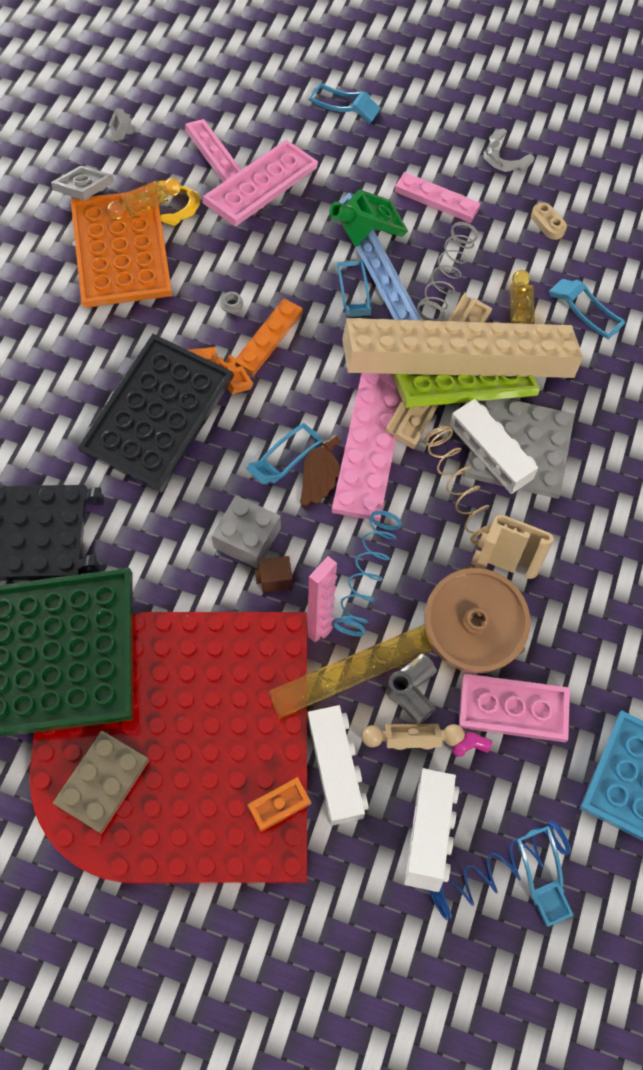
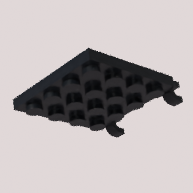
[0,485,104,581]

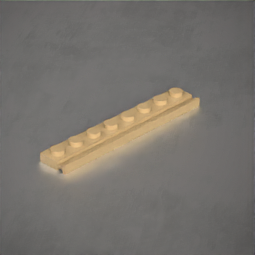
[384,292,493,449]

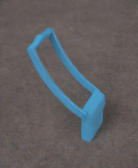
[308,83,381,124]
[336,260,371,317]
[549,279,625,339]
[246,423,324,484]
[516,826,573,927]

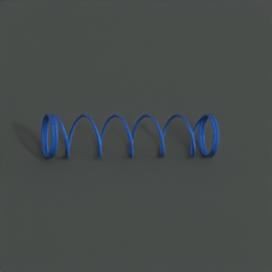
[429,820,571,921]

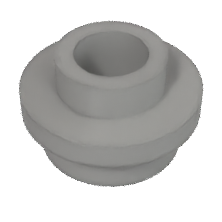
[221,292,243,314]

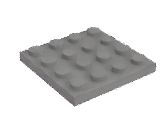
[464,398,575,499]

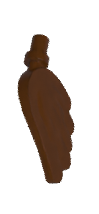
[300,435,341,507]

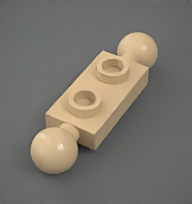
[362,724,465,750]

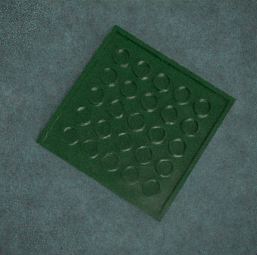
[0,568,133,737]

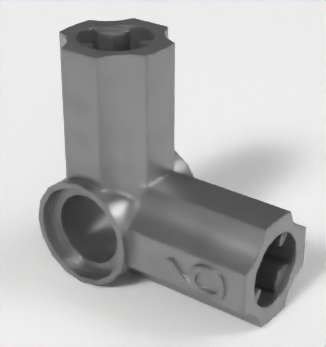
[386,653,437,725]

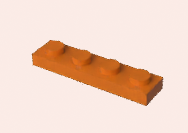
[235,298,303,376]

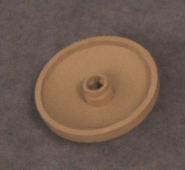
[424,568,530,673]

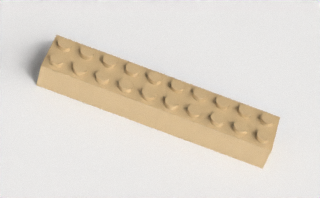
[342,318,583,378]

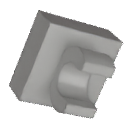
[109,108,136,140]

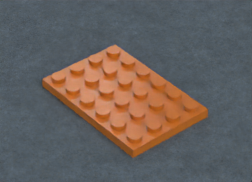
[71,189,172,308]

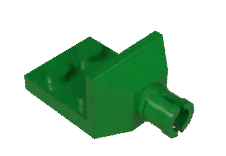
[329,189,408,247]

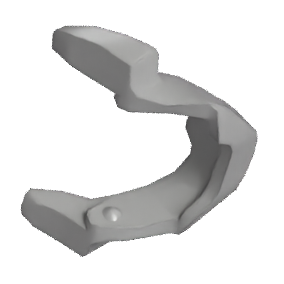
[483,129,534,172]

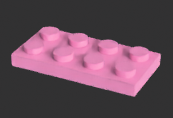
[459,674,570,742]

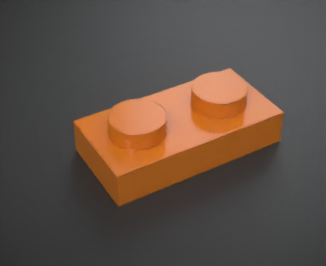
[247,777,311,832]

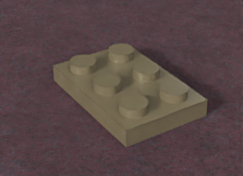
[53,731,149,834]

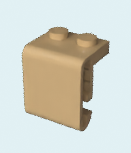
[471,514,554,579]

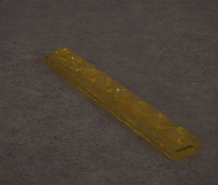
[269,625,434,718]

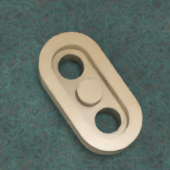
[531,203,567,240]

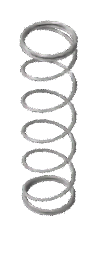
[417,222,478,321]

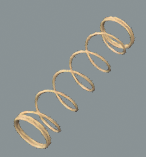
[423,426,492,544]

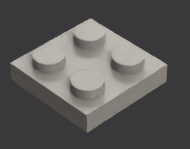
[51,165,114,200]

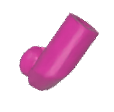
[451,732,492,757]

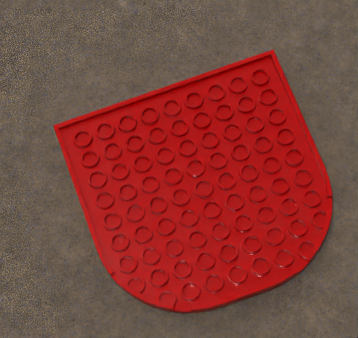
[30,612,307,884]

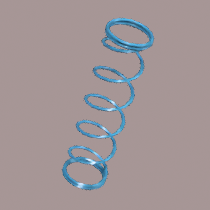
[333,510,402,636]

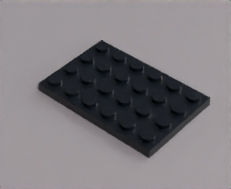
[78,333,234,493]

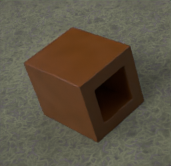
[255,556,293,592]

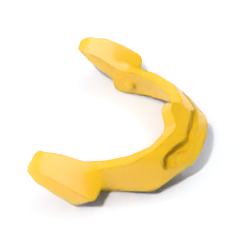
[155,180,200,226]

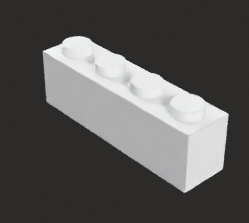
[449,399,538,494]
[308,705,368,826]
[404,768,459,892]

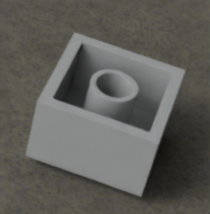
[212,495,281,569]

